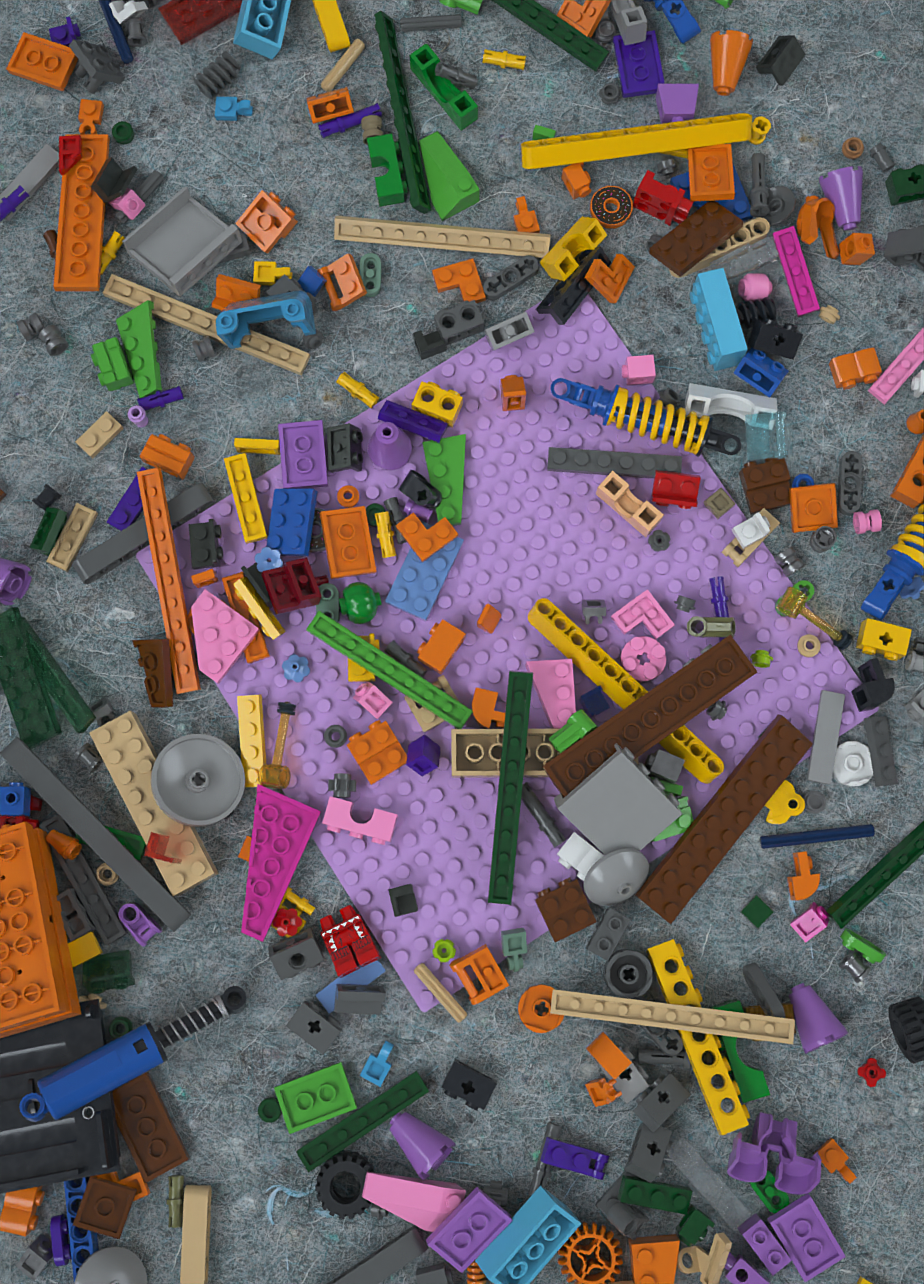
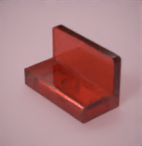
[144,832,182,864]

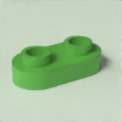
[840,928,886,964]

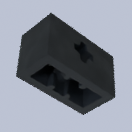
[747,317,803,360]
[442,1059,497,1111]

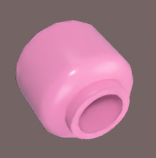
[738,273,773,302]

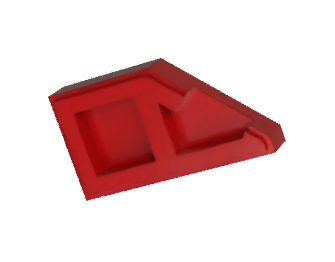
[59,135,82,175]

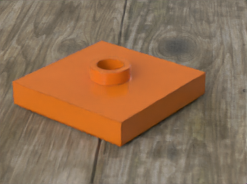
[789,483,838,533]

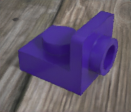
[49,16,81,47]

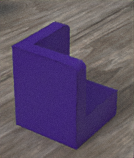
[406,735,440,776]

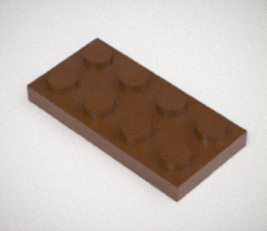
[649,200,743,277]
[112,1072,190,1183]

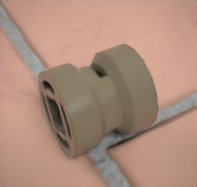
[361,115,383,145]

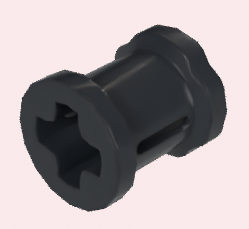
[32,484,62,511]

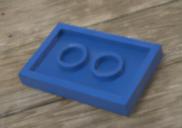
[266,489,318,556]

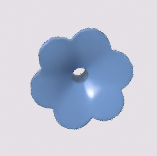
[255,547,283,572]
[900,577,924,599]
[282,654,310,683]

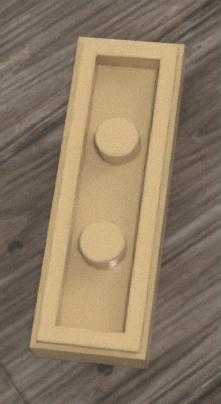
[46,503,98,572]

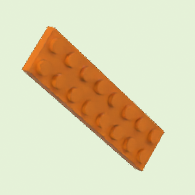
[53,134,110,291]

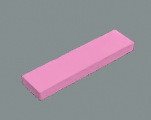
[868,327,924,405]

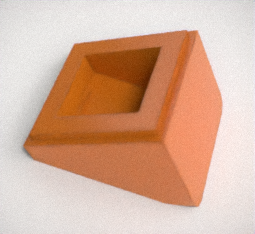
[477,604,501,634]

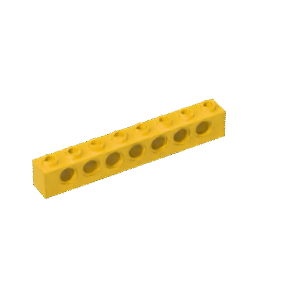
[646,939,750,1135]

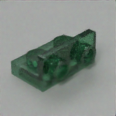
[83,950,135,994]

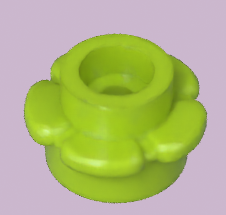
[750,650,773,668]
[433,939,456,962]

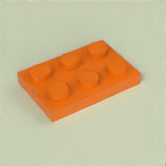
[6,32,78,91]
[687,144,735,202]
[320,506,377,579]

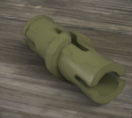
[166,1175,184,1228]

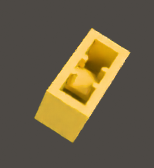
[856,618,912,661]

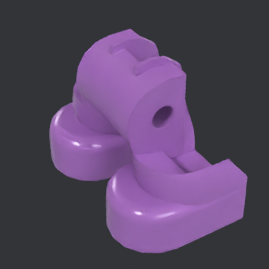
[727,1112,821,1195]

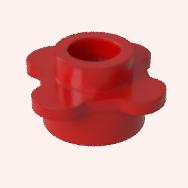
[857,1058,886,1087]

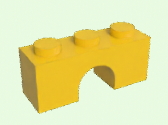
[540,216,607,281]

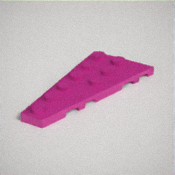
[241,784,321,942]

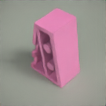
[525,659,576,729]

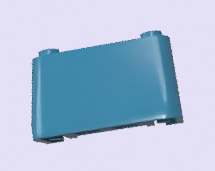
[216,291,316,349]

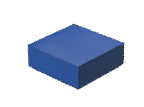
[297,266,327,297]

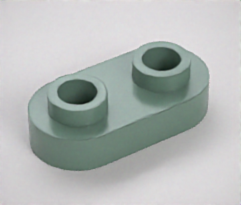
[359,253,382,297]
[316,583,340,623]

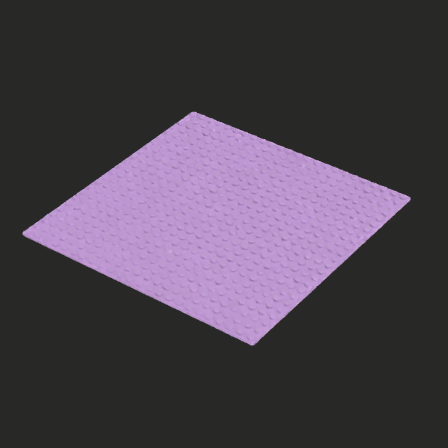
[136,294,879,1012]

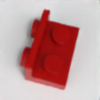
[651,470,701,509]

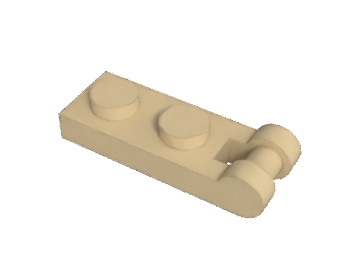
[721,508,780,567]

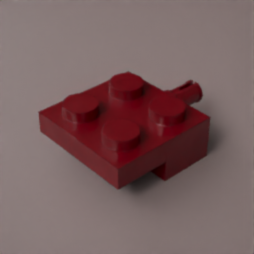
[261,557,329,614]

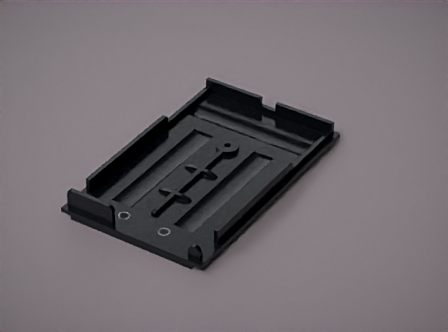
[0,999,121,1194]

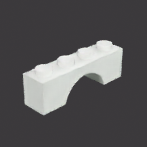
[685,383,778,430]

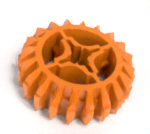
[558,1222,623,1284]

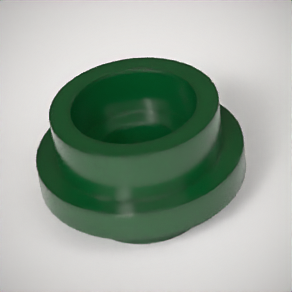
[109,1016,133,1039]

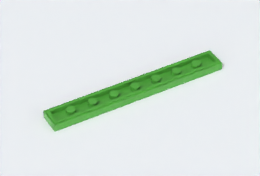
[306,611,473,729]

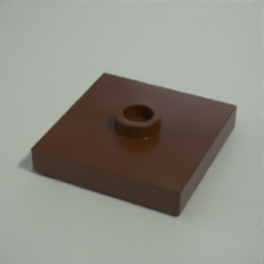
[73,1176,137,1239]

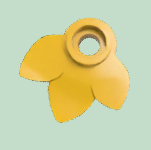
[765,780,805,824]

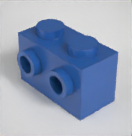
[734,348,789,398]
[0,782,31,817]

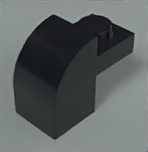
[851,658,895,712]

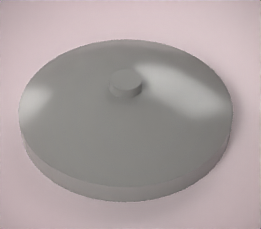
[151,734,245,827]

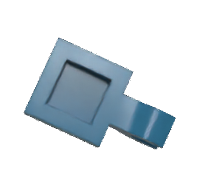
[215,96,253,121]
[360,1041,394,1087]

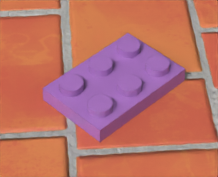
[278,420,328,489]
[426,1187,513,1273]
[767,1194,846,1282]

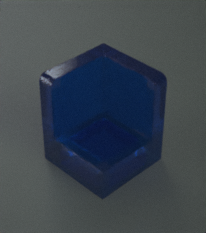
[579,686,610,719]

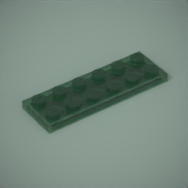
[0,607,62,749]

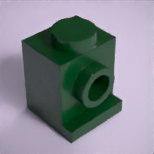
[676,1204,715,1247]

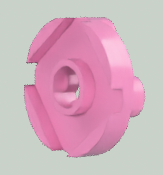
[620,636,666,682]

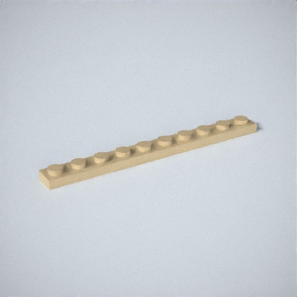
[334,216,551,258]
[103,274,310,376]
[550,989,795,1044]

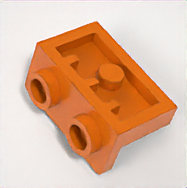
[212,274,261,311]

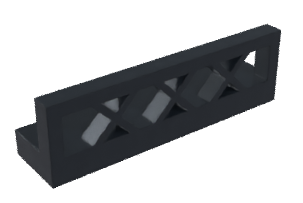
[536,246,612,325]

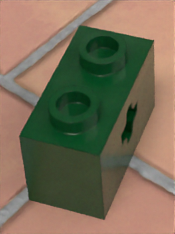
[885,164,924,206]

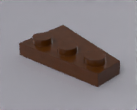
[132,639,173,708]

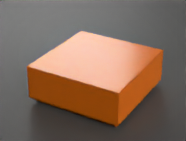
[191,569,219,588]

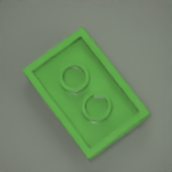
[274,1061,357,1134]

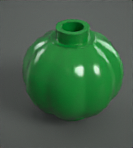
[338,582,382,624]

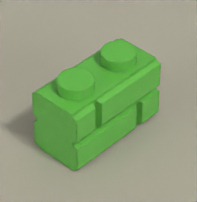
[91,337,134,391]

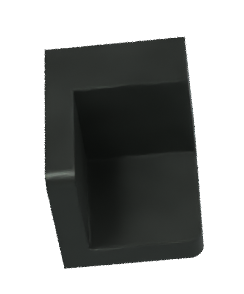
[413,330,446,360]
[388,884,418,917]

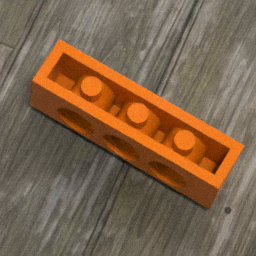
[890,434,924,509]

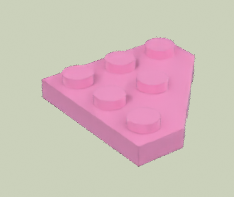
[191,589,260,684]

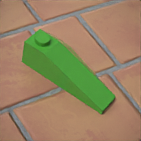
[419,131,480,221]

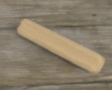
[321,39,365,92]
[414,963,467,1023]

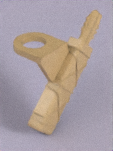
[677,1232,732,1284]

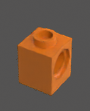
[839,233,875,265]

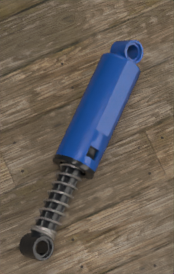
[19,986,246,1122]

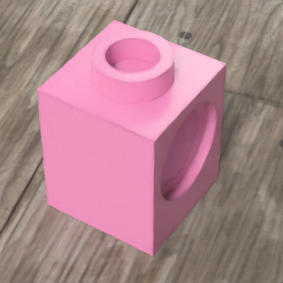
[622,355,656,385]

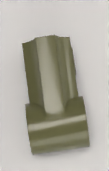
[687,616,736,638]

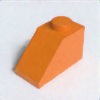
[500,375,526,411]

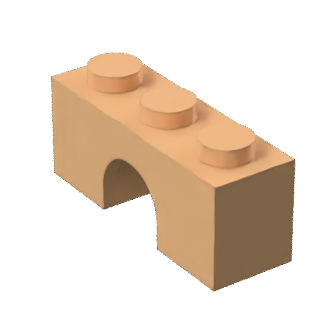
[596,471,664,537]

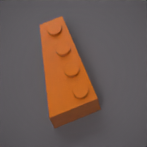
[628,1234,680,1284]

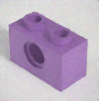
[737,1213,792,1276]

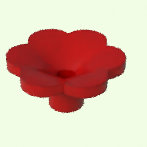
[272,908,302,936]

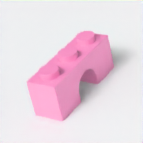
[322,796,398,845]

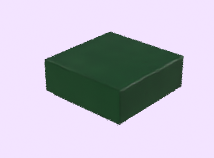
[740,895,773,929]

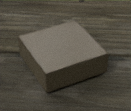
[703,488,735,520]

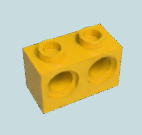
[411,381,463,428]

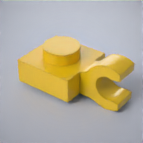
[253,261,293,285]

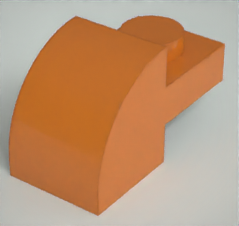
[787,851,820,900]

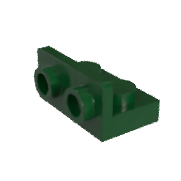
[29,507,67,556]

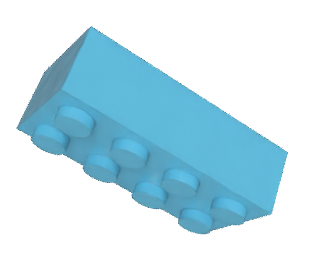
[233,0,291,60]
[690,268,748,371]
[475,1185,582,1284]

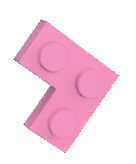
[611,589,675,639]

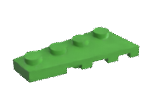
[116,300,162,398]
[422,434,466,526]

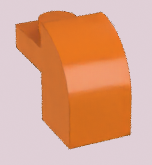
[472,687,505,729]
[586,1032,632,1080]

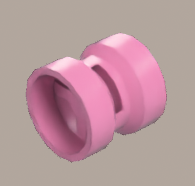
[853,509,882,534]

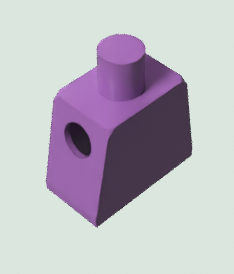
[656,84,699,124]
[724,1252,771,1284]

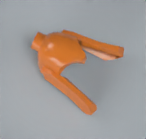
[797,196,840,259]

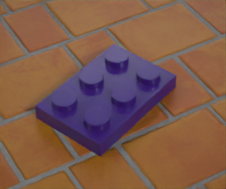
[613,30,665,98]

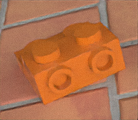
[235,190,298,253]
[347,720,407,785]

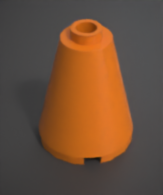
[710,30,753,96]

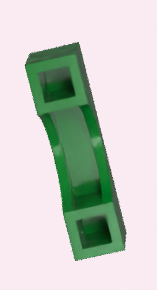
[409,43,478,131]
[709,999,770,1103]

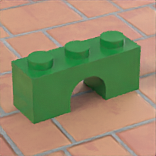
[367,134,408,207]

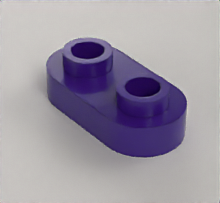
[50,1214,72,1267]

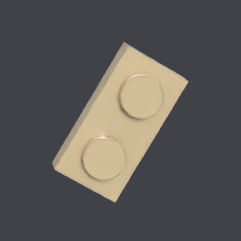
[75,411,124,459]

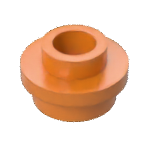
[337,485,359,508]

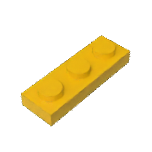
[233,577,286,640]

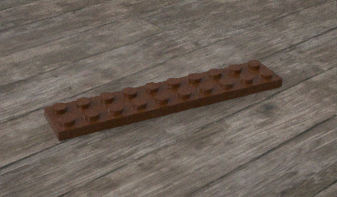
[542,634,757,797]
[635,714,813,924]

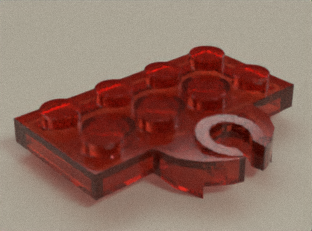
[158,0,242,45]

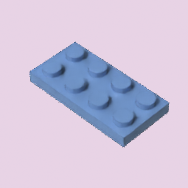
[385,522,464,621]

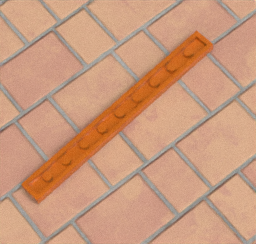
[137,467,201,694]

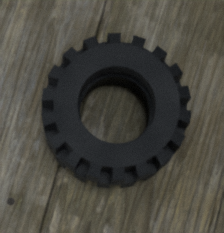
[889,996,924,1064]
[315,1151,375,1219]

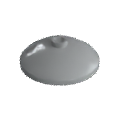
[584,848,649,905]
[74,1246,147,1284]

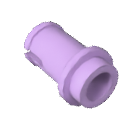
[128,405,148,428]

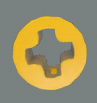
[748,116,771,145]

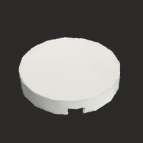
[832,741,873,787]

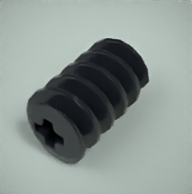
[734,297,776,329]

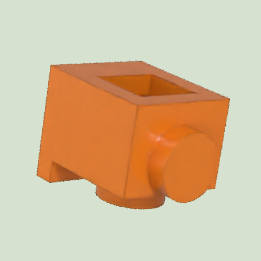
[561,162,591,200]

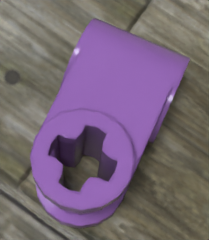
[119,902,162,947]

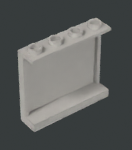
[122,186,243,297]
[554,743,682,855]

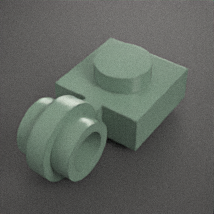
[501,928,527,972]

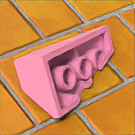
[362,1172,466,1232]

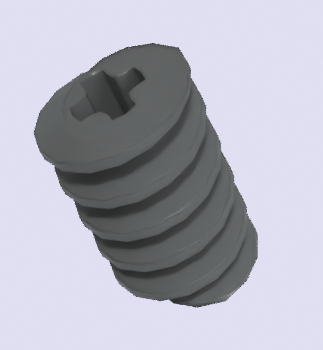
[194,51,240,99]

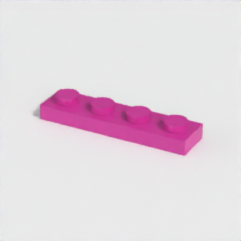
[772,226,820,317]

